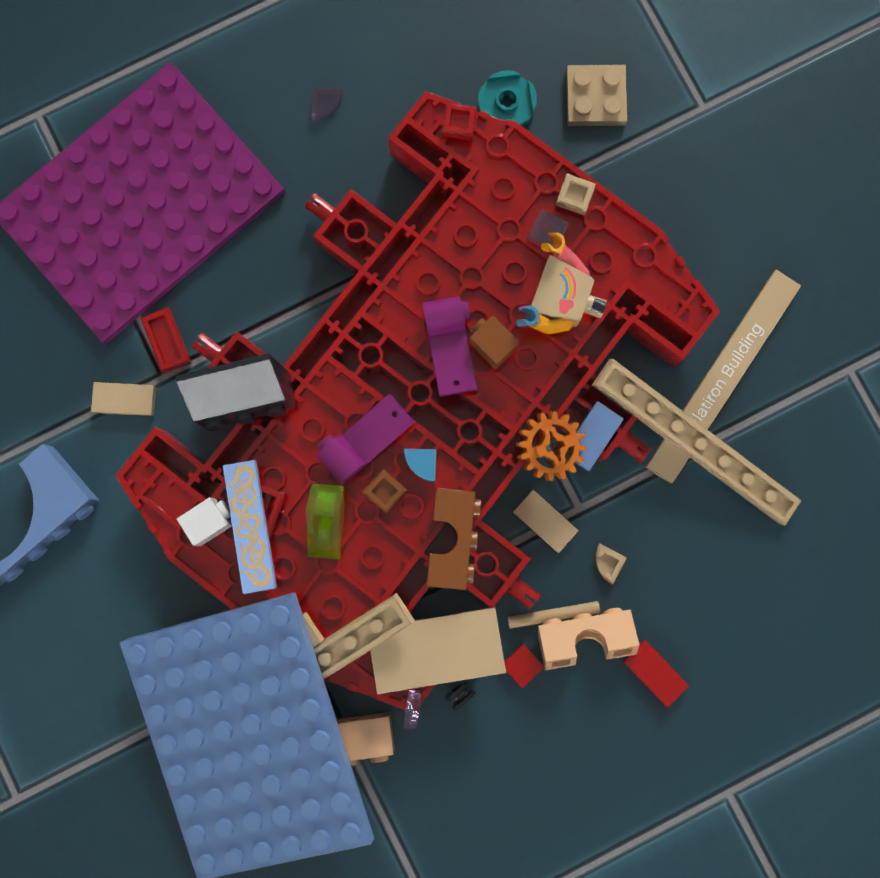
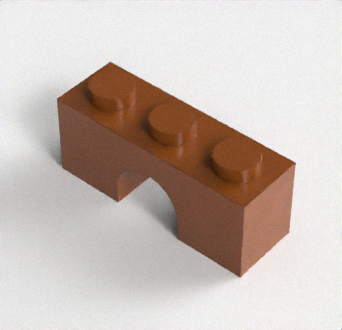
[427,488,481,590]

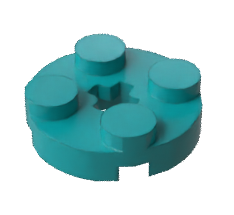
[478,70,537,127]

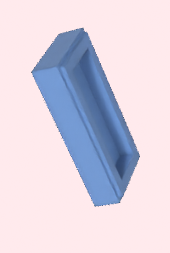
[565,401,624,471]

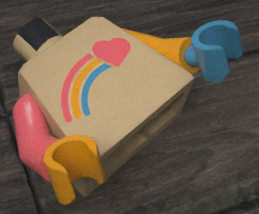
[516,233,607,335]

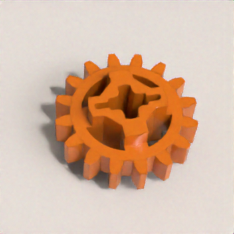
[516,411,587,481]

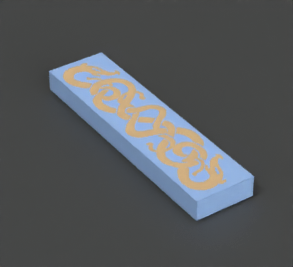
[223,460,277,594]

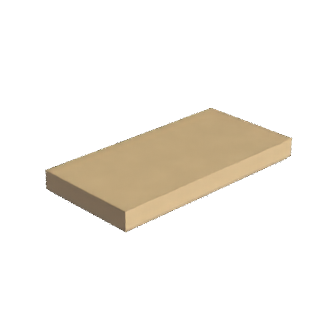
[370,607,506,694]

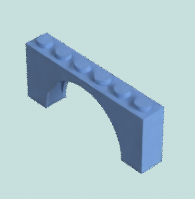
[0,444,99,586]

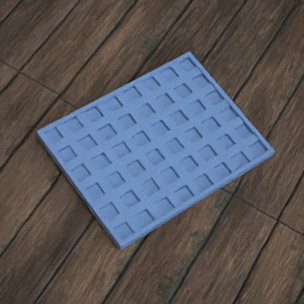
[120,592,375,878]

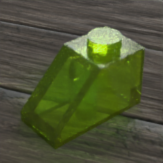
[306,484,344,559]

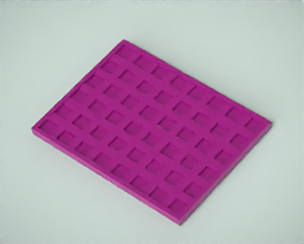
[0,61,286,345]

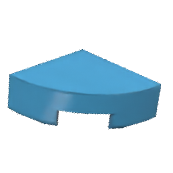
[404,449,436,482]

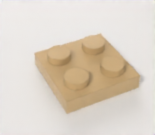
[566,65,627,126]

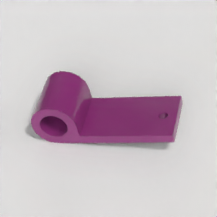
[422,296,477,397]
[316,394,415,485]

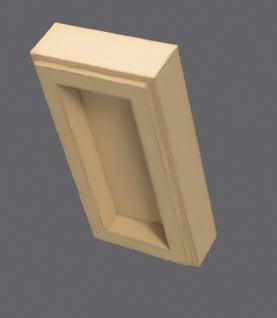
[91,382,156,416]
[512,490,579,553]

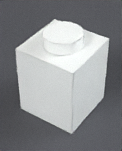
[177,497,232,546]

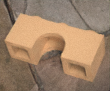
[538,608,640,670]

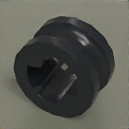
[445,680,476,711]

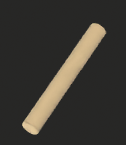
[507,601,600,629]

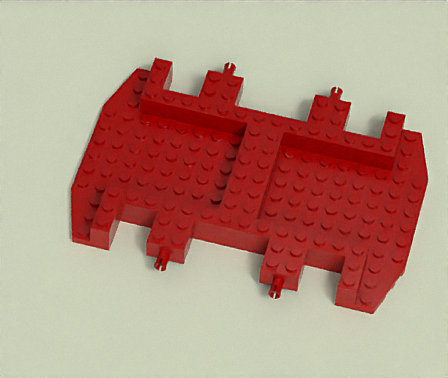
[115,91,720,713]

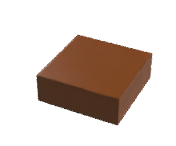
[362,469,408,514]

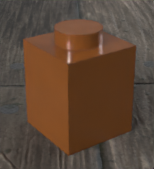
[469,315,520,370]

